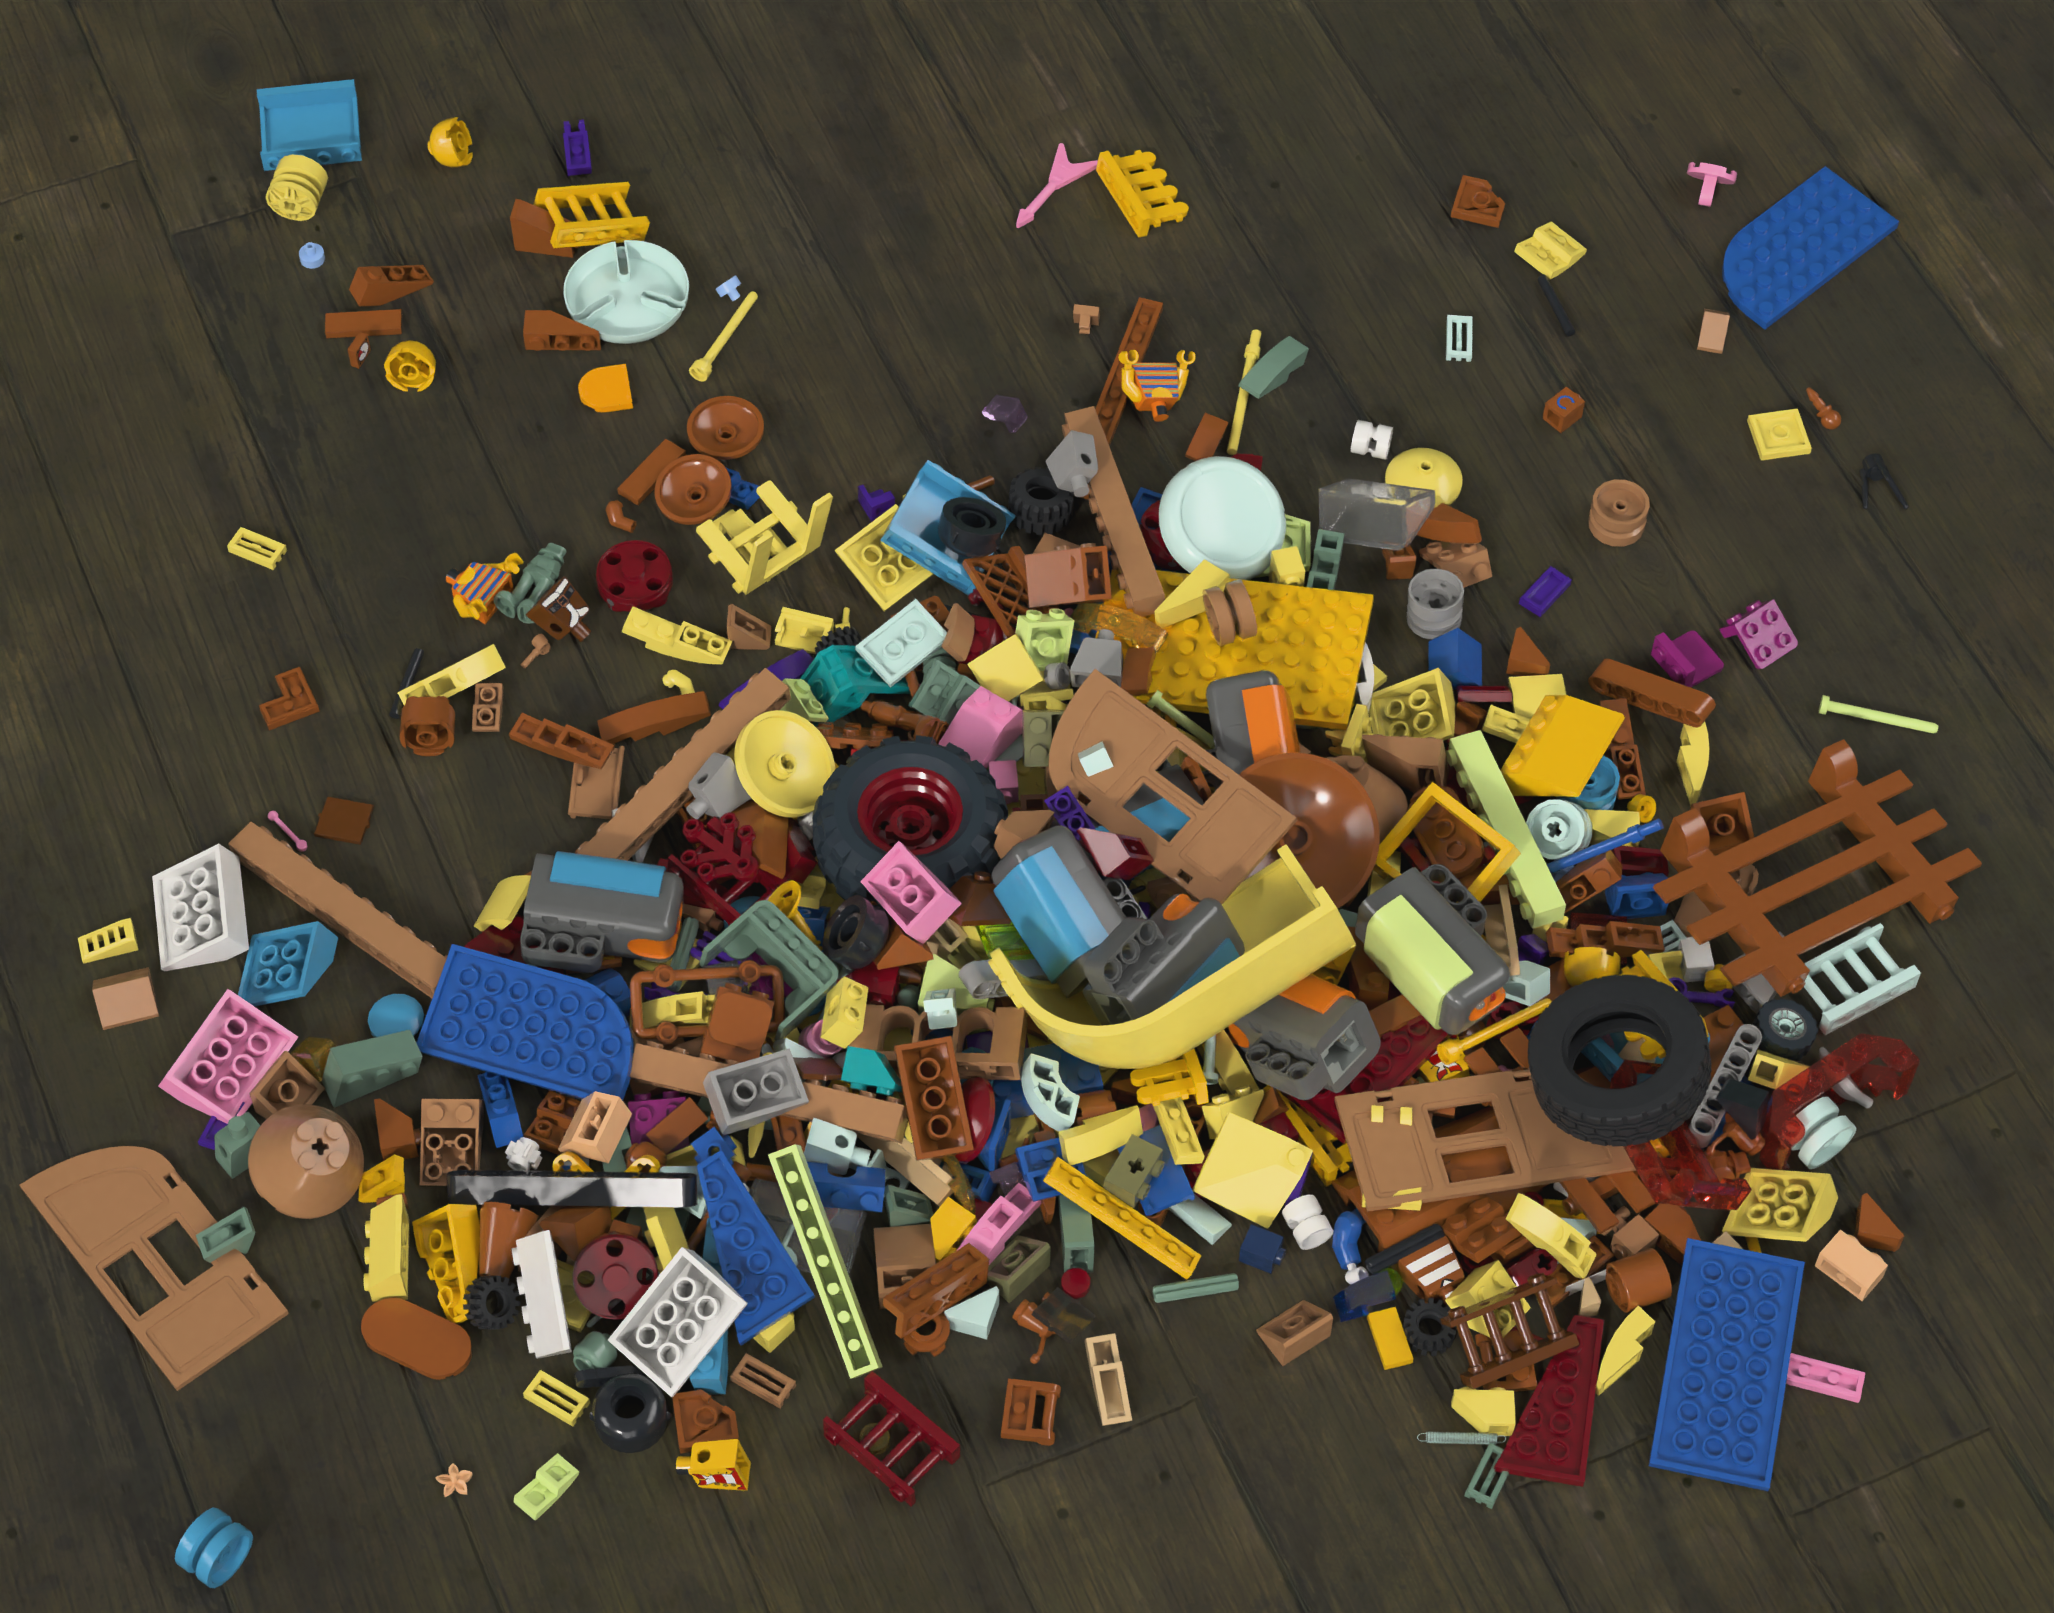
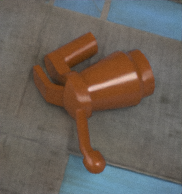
[1706,1111,1765,1156]
[1012,1292,1070,1364]

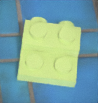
[1015,608,1074,671]

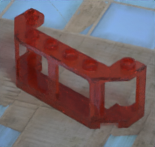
[1759,1033,1920,1171]
[1610,1059,1752,1210]

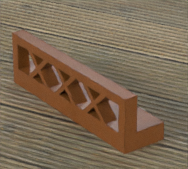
[883,1243,990,1339]

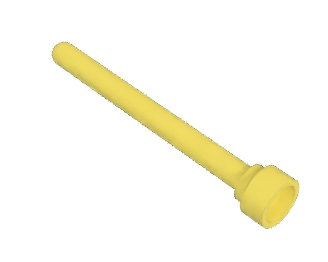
[689,291,758,382]

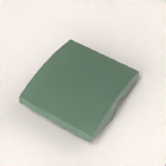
[908,660,980,725]

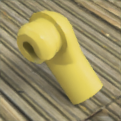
[662,670,695,695]

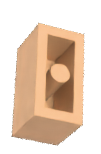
[1815,1230,1888,1301]

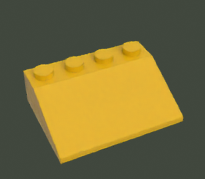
[1500,695,1625,797]

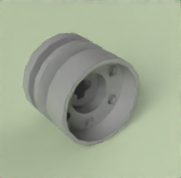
[1406,569,1464,640]

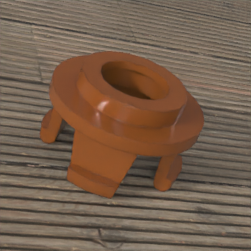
[903,1312,950,1357]

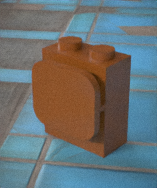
[699,983,775,1063]

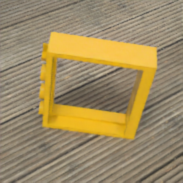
[1373,782,1521,903]

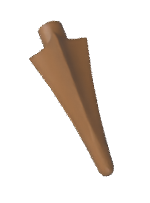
[682,903,724,932]

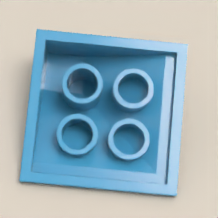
[238,921,338,1006]

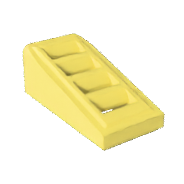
[78,918,139,964]

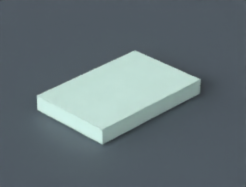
[855,599,947,688]

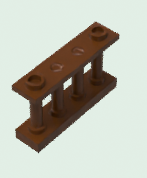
[1440,1273,1579,1389]

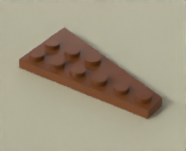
[815,722,894,750]

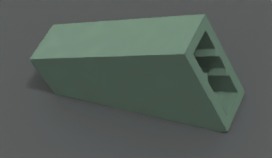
[1058,1173,1094,1273]

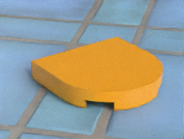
[578,364,633,412]

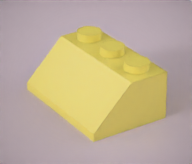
[364,1194,409,1302]

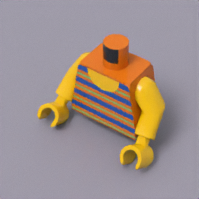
[1118,350,1195,422]
[446,553,524,624]

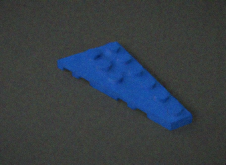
[697,1150,815,1346]

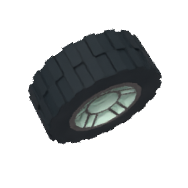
[1752,998,1818,1061]

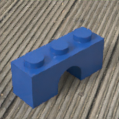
[807,1162,886,1212]

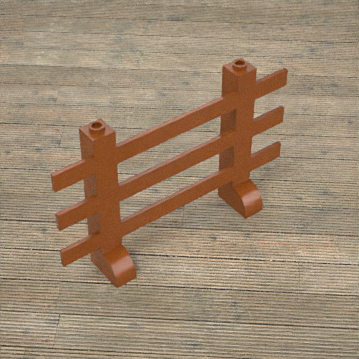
[1653,739,1982,997]

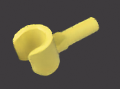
[835,607,850,632]

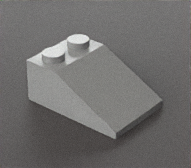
[703,1048,809,1136]

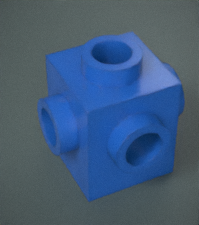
[691,1127,737,1166]

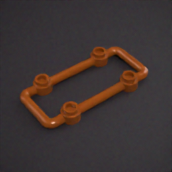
[630,960,785,1044]

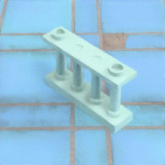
[1804,923,1921,1035]

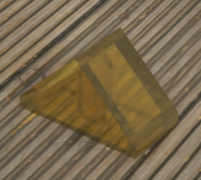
[290,1037,335,1082]

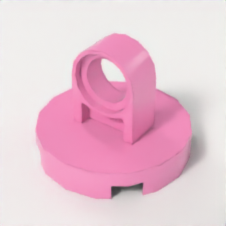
[1687,162,1737,207]

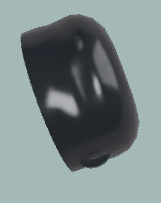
[938,497,1006,558]
[822,895,890,970]
[589,1372,672,1453]

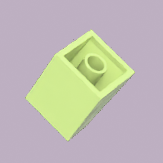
[918,954,995,1035]

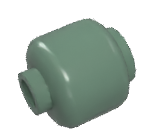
[573,1331,617,1371]

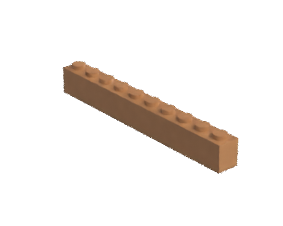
[1062,406,1165,619]
[577,668,791,861]
[228,822,448,998]
[630,1041,908,1144]

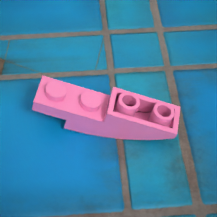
[957,1183,1041,1279]

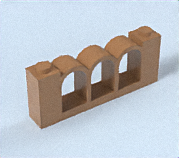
[849,1004,1028,1080]

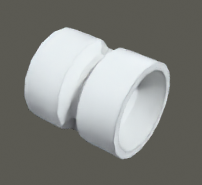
[1351,420,1393,460]
[1282,1195,1334,1250]

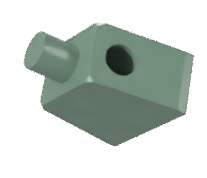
[214,1112,260,1179]

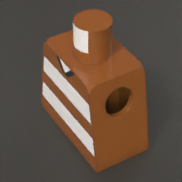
[1397,1236,1465,1306]

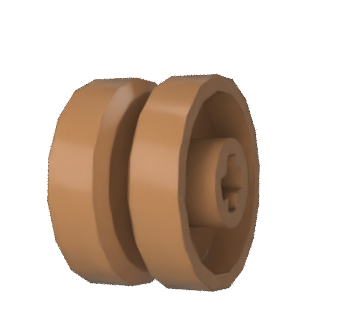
[1588,479,1650,547]
[1203,579,1257,646]

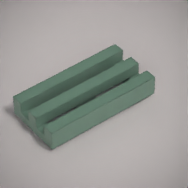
[1464,1443,1509,1509]

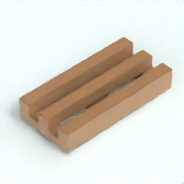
[730,1353,796,1409]

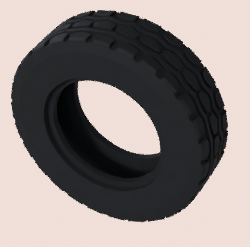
[1527,975,1712,1147]

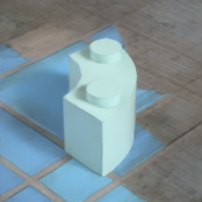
[1021,1053,1080,1131]

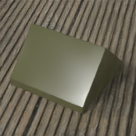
[987,1235,1051,1303]

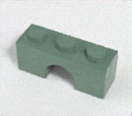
[1307,529,1345,590]

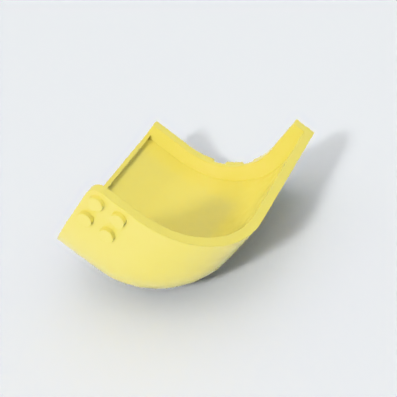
[988,844,1356,1069]

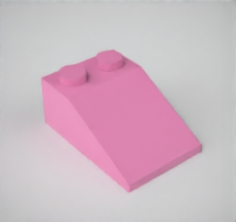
[938,686,1022,769]
[861,841,962,944]

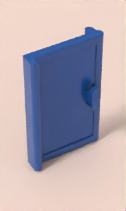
[1117,1125,1195,1216]

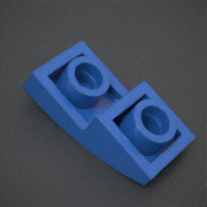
[726,468,760,510]

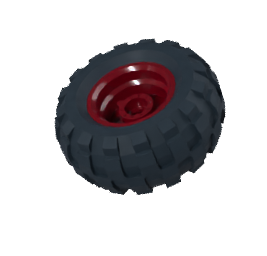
[812,735,1008,916]

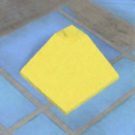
[835,504,933,612]
[1369,668,1456,741]
[1192,1112,1313,1229]
[1722,1168,1838,1242]

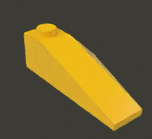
[412,1204,480,1324]

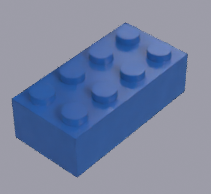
[988,1043,1104,1119]

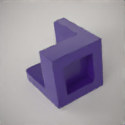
[858,484,895,522]

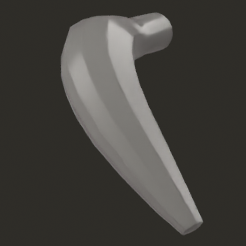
[1819,1047,1873,1108]

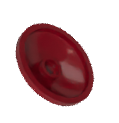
[951,1076,995,1162]

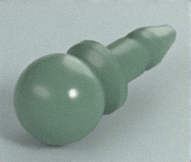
[897,984,921,1009]

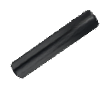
[1365,1224,1445,1275]

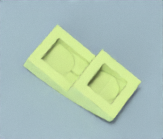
[514,1453,579,1520]

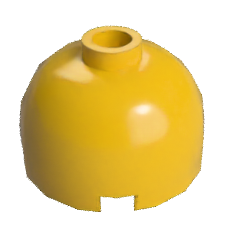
[428,117,473,168]
[384,340,436,392]
[1564,947,1621,987]

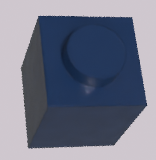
[1239,1224,1286,1274]

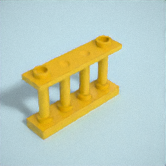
[533,182,650,248]

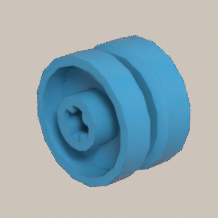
[1556,755,1620,810]
[175,1507,253,1588]

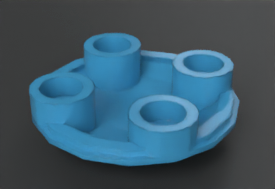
[368,994,424,1037]

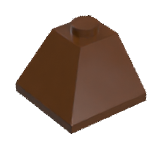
[948,871,1011,926]

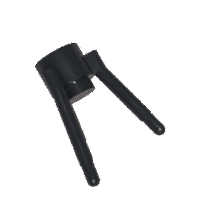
[1859,453,1909,509]

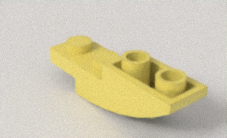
[622,607,732,664]
[398,644,506,705]
[630,991,715,1028]
[1506,1193,1597,1279]

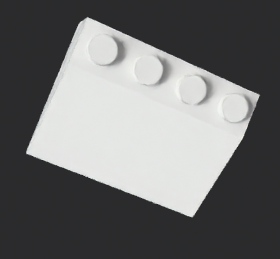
[152,844,249,971]
[512,1230,572,1359]
[608,1247,748,1397]

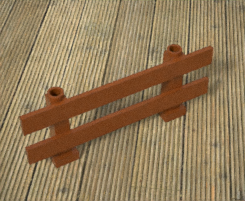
[1463,1028,1657,1234]

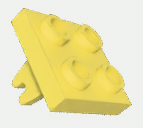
[1325,704,1374,763]

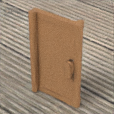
[568,746,625,819]

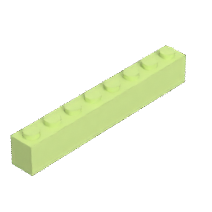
[1446,730,1566,929]
[768,1144,883,1379]

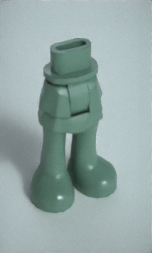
[494,543,567,624]

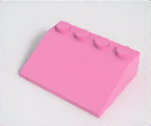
[158,989,298,1124]

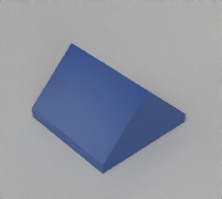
[1428,628,1482,689]

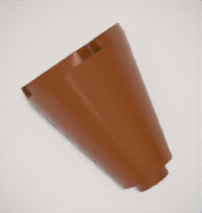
[479,1202,538,1279]

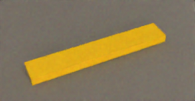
[1043,1157,1201,1280]

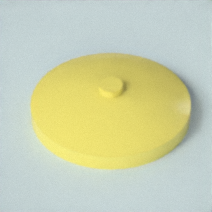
[734,710,835,817]

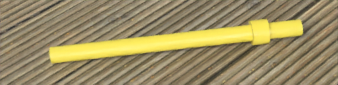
[1227,330,1261,455]

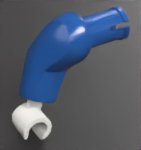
[1332,1208,1369,1284]

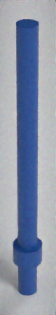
[1546,819,1664,874]

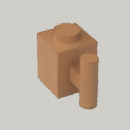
[1602,1206,1659,1260]

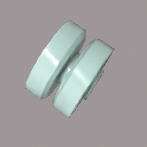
[1526,800,1592,860]
[1781,1097,1856,1169]

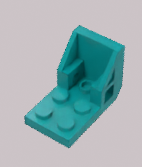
[800,645,911,726]

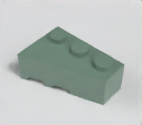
[322,1030,423,1108]

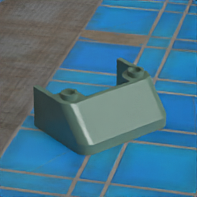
[699,900,838,1041]

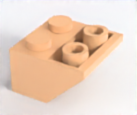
[558,1091,632,1163]

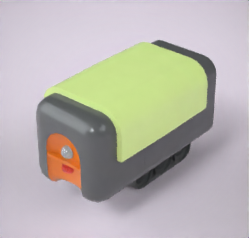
[1355,864,1510,1035]

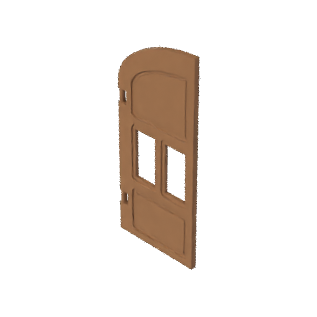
[1049,669,1298,904]
[1335,1068,1644,1212]
[20,1146,289,1391]

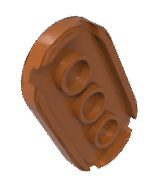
[1407,785,1485,878]
[361,1298,472,1380]

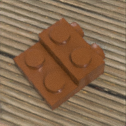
[1441,1196,1522,1263]

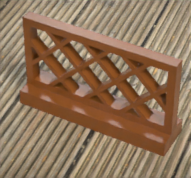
[962,546,1059,639]

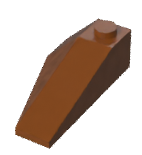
[728,798,788,879]

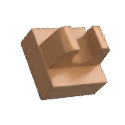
[1073,304,1100,335]

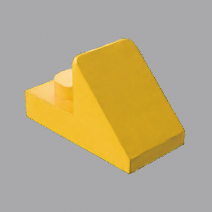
[358,1154,405,1203]

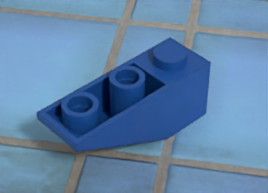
[478,1072,523,1148]

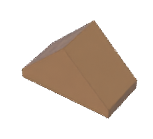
[1697,308,1730,354]
[727,604,771,650]

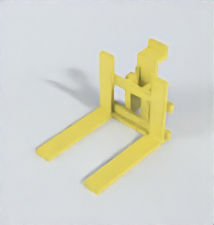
[696,480,833,595]

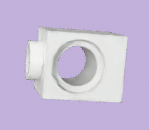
[1677,937,1714,982]

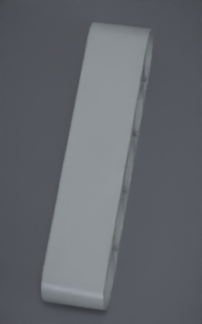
[959,955,1050,999]
[1686,1024,1762,1148]

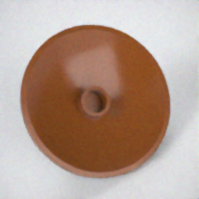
[1239,753,1380,909]

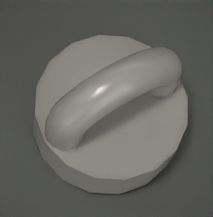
[1044,662,1071,689]

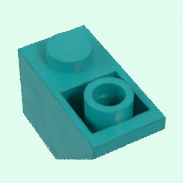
[841,1046,903,1096]

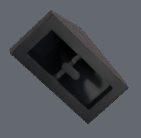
[1715,1078,1769,1140]

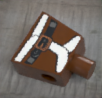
[525,576,592,642]

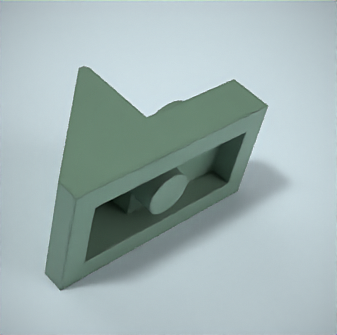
[196,1207,256,1263]

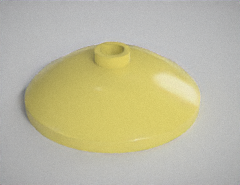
[1385,448,1463,508]

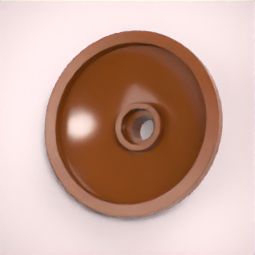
[687,396,764,460]
[655,454,732,525]

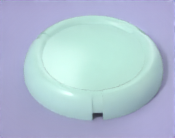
[564,240,689,344]
[1159,456,1286,580]

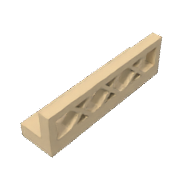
[1483,885,1520,976]
[857,1133,959,1207]

